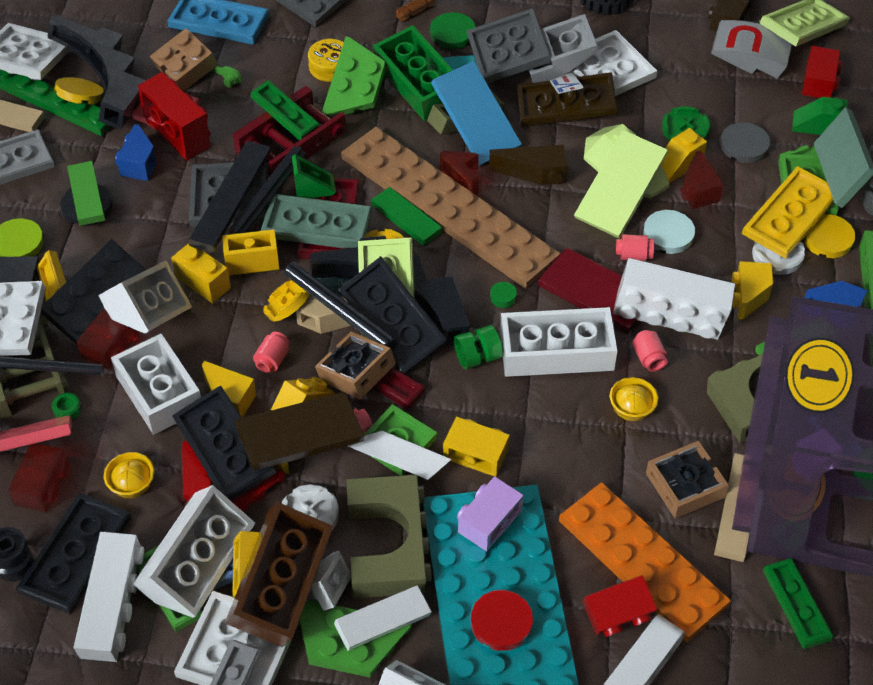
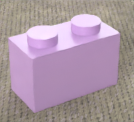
[457,476,523,552]

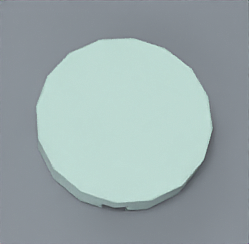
[643,210,695,254]

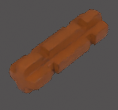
[396,0,435,22]

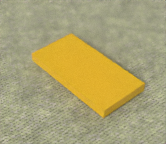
[742,166,834,259]

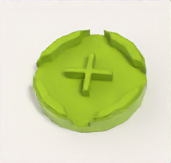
[0,218,44,257]

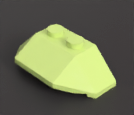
[584,124,670,199]

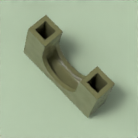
[707,336,837,443]
[346,475,431,599]

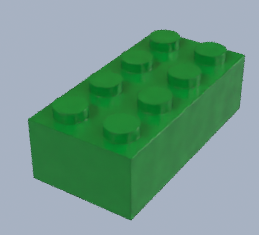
[373,25,453,122]

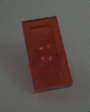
[440,151,479,195]

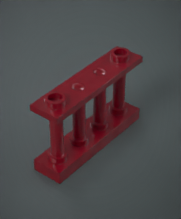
[232,86,346,176]

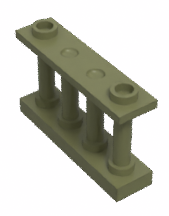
[0,313,68,420]

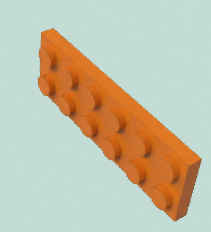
[559,482,731,642]

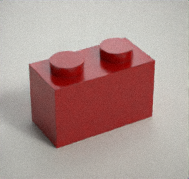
[802,46,843,98]
[582,575,657,638]

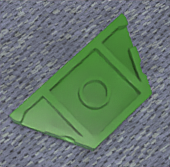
[322,36,387,118]
[778,145,838,215]
[299,599,412,678]

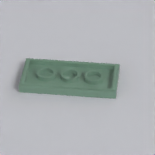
[814,107,873,208]
[261,194,372,248]

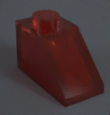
[681,150,723,209]

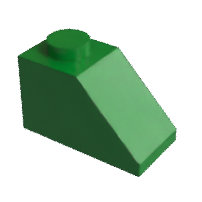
[792,97,848,135]

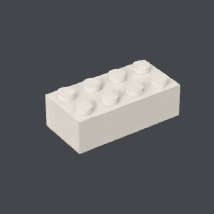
[613,258,735,340]
[500,307,617,377]

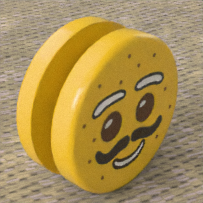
[308,39,344,82]

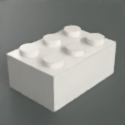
[111,334,201,435]

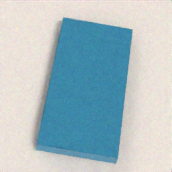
[167,0,269,45]
[431,61,522,167]

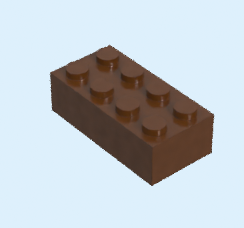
[225,502,333,647]

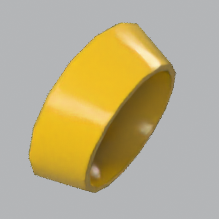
[609,377,659,421]
[103,452,155,498]

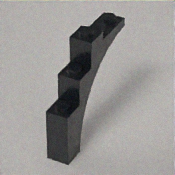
[47,14,146,130]
[309,235,470,346]

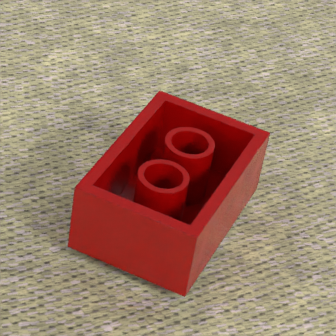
[138,72,210,161]

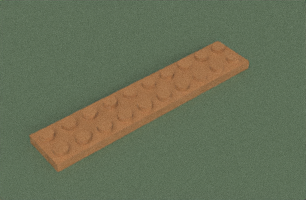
[341,127,560,289]

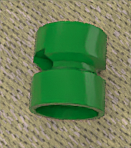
[454,325,503,370]

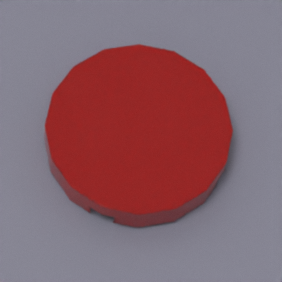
[471,590,533,651]

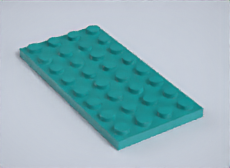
[422,485,578,685]

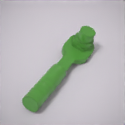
[210,66,242,88]

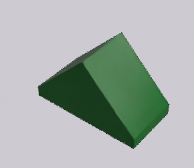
[292,154,336,198]

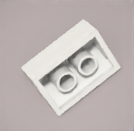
[98,261,192,333]

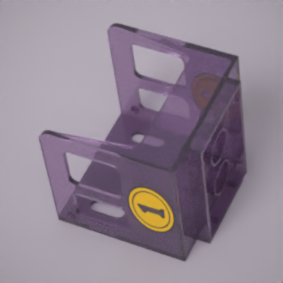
[732,296,873,577]

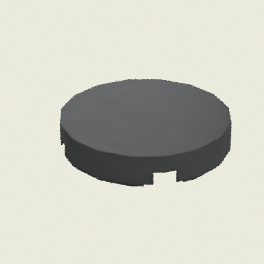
[720,122,770,163]

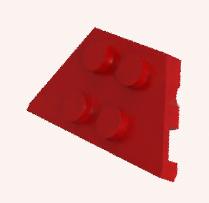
[182,441,286,512]

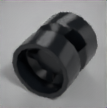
[0,527,34,582]

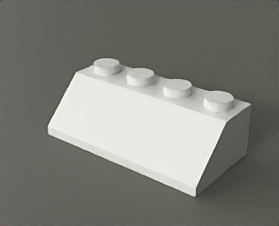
[134,485,255,617]

